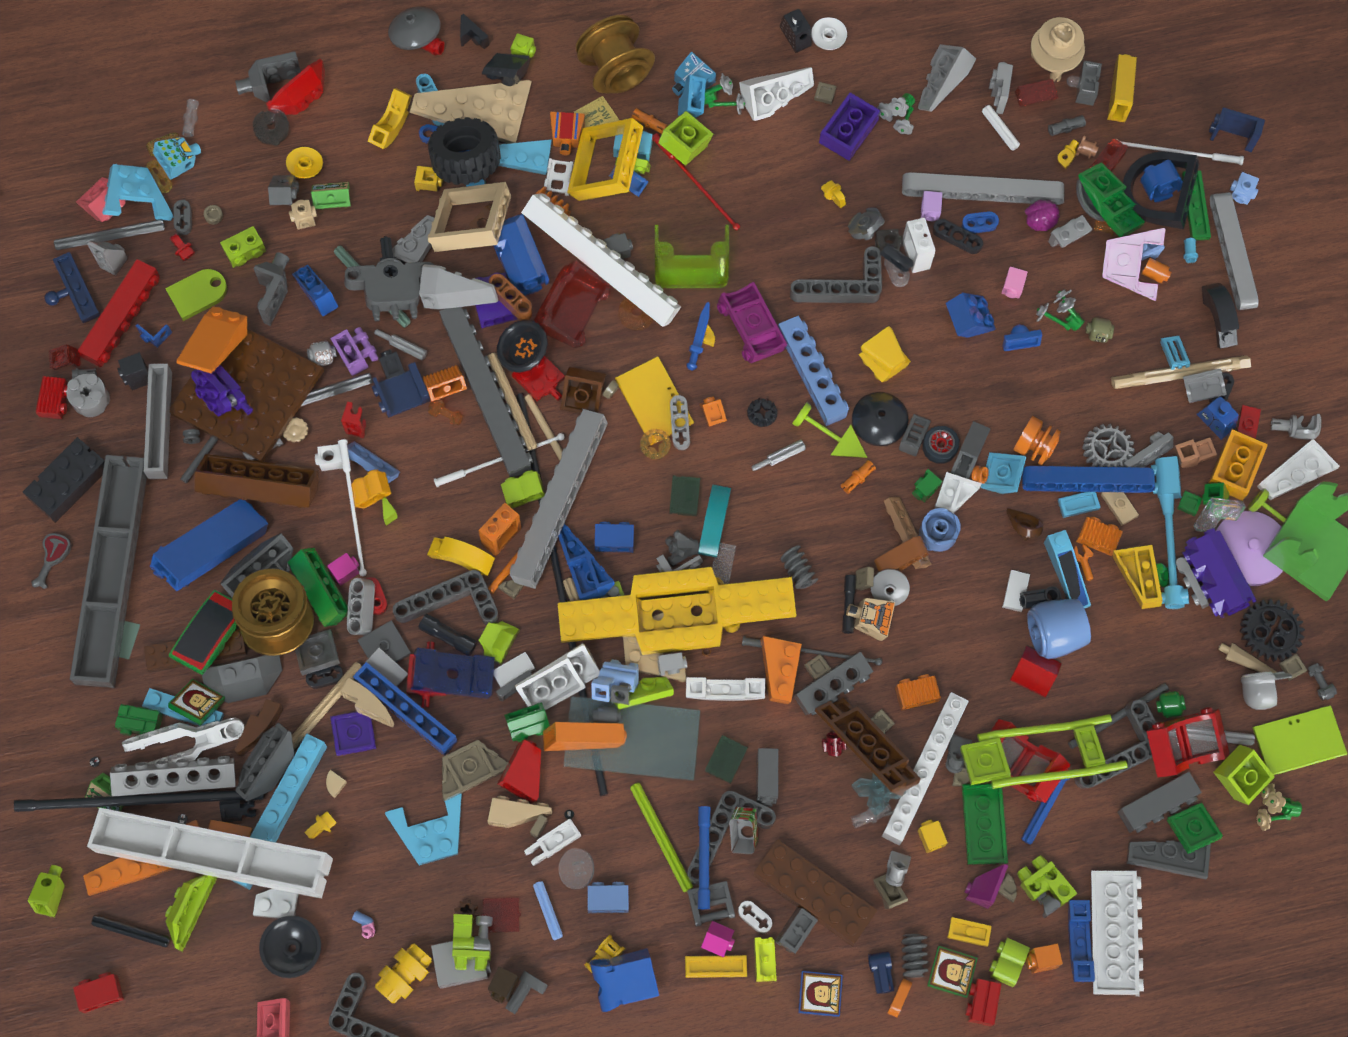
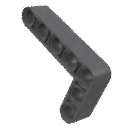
[790,246,882,303]
[393,570,499,625]
[1074,700,1156,789]
[687,791,776,885]
[329,973,399,1037]

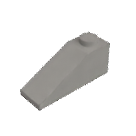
[87,241,127,276]

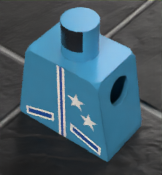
[672,52,716,96]

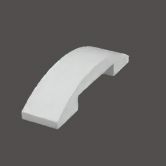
[686,677,765,701]

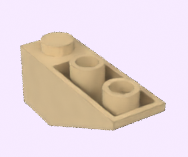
[488,796,552,828]

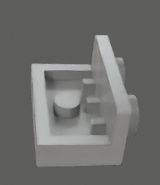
[1048,215,1092,248]

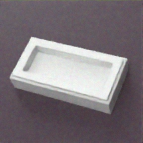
[1002,570,1030,612]
[491,652,535,688]

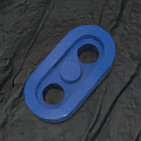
[962,212,999,233]

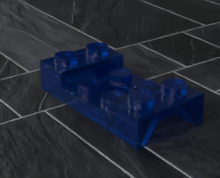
[411,648,495,699]

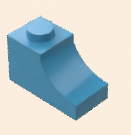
[678,75,706,118]

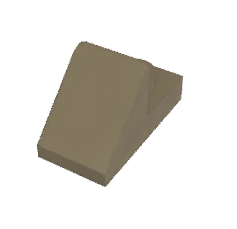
[873,874,908,909]

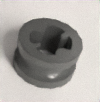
[183,429,201,444]

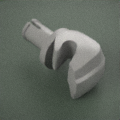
[1271,414,1321,440]

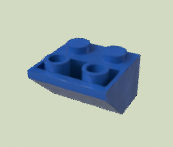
[946,293,996,338]

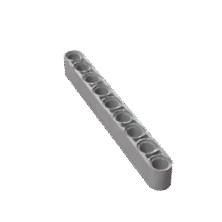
[902,173,1064,205]

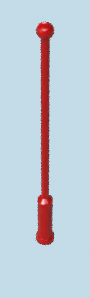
[652,133,740,230]

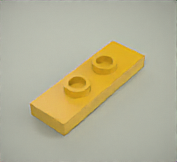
[685,955,747,978]

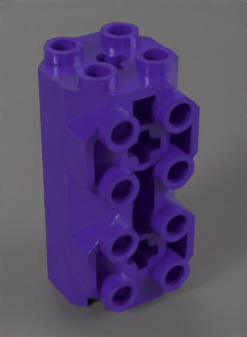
[1182,528,1256,618]

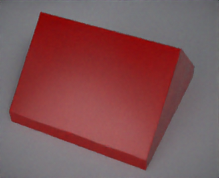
[1010,646,1062,698]

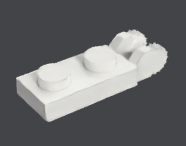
[524,819,581,866]

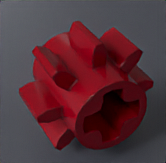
[822,732,847,756]

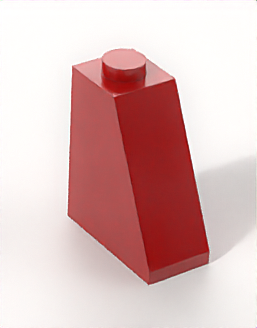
[497,740,541,804]

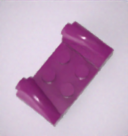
[717,282,787,363]

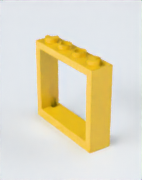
[567,118,643,201]

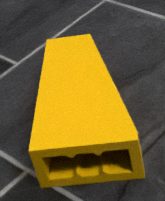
[1107,54,1137,123]

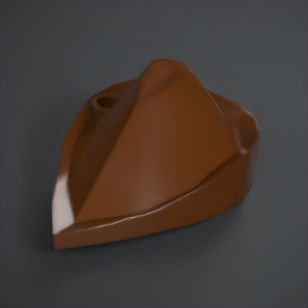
[1006,508,1043,541]

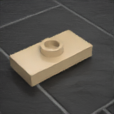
[1101,492,1139,526]

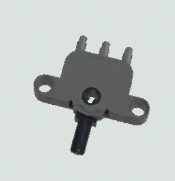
[344,236,434,321]

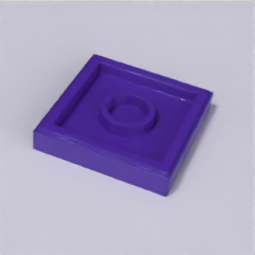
[330,712,376,756]

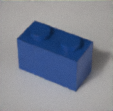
[595,522,634,553]

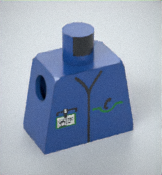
[1196,396,1239,440]

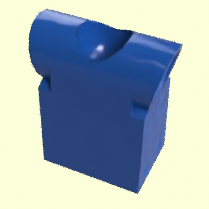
[590,948,659,1012]

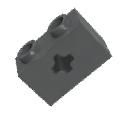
[268,175,299,205]

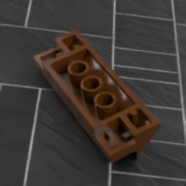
[815,698,921,797]

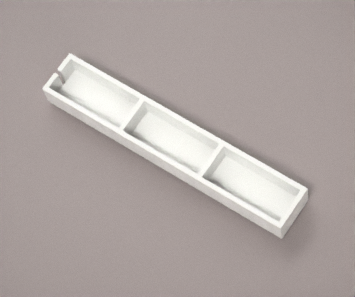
[87,808,333,899]

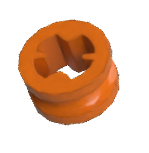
[972,465,989,484]

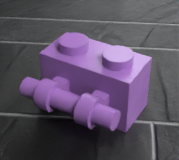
[330,327,378,376]

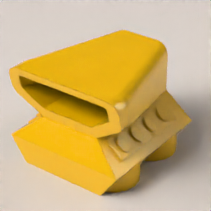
[858,326,911,382]

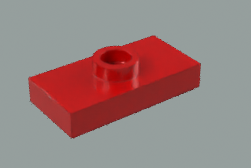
[1237,405,1261,439]

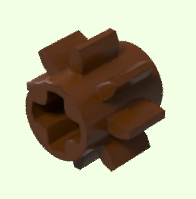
[454,900,479,925]

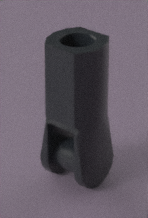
[880,243,913,273]

